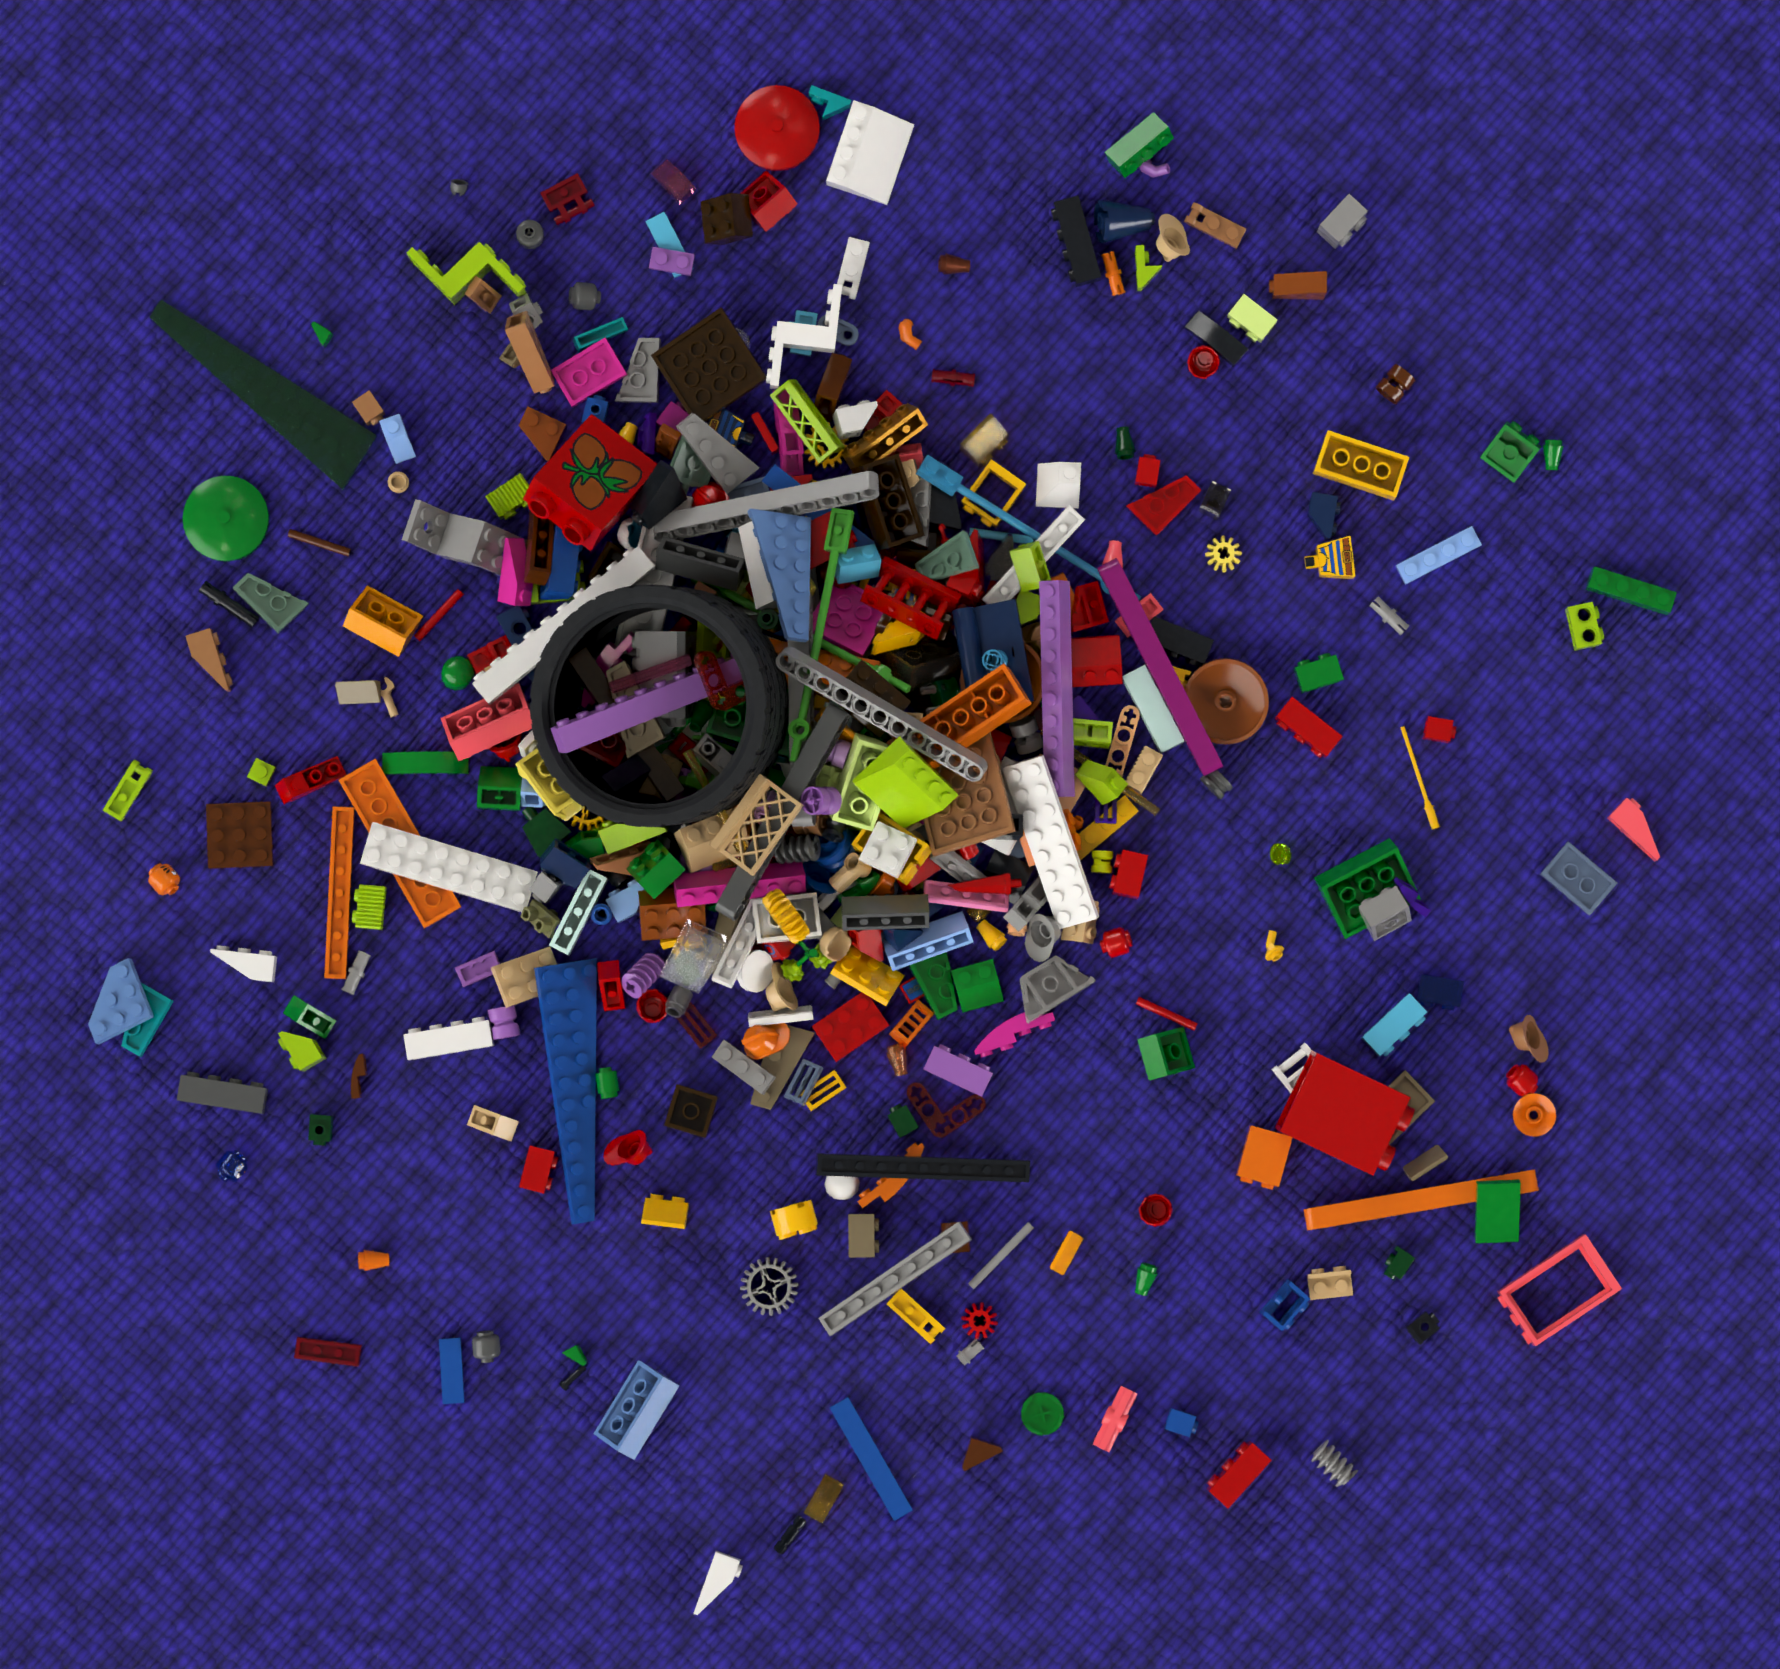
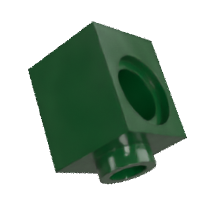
[887,1104,919,1138]

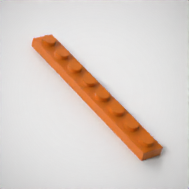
[324,806,355,979]

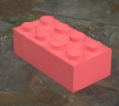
[441,683,532,761]

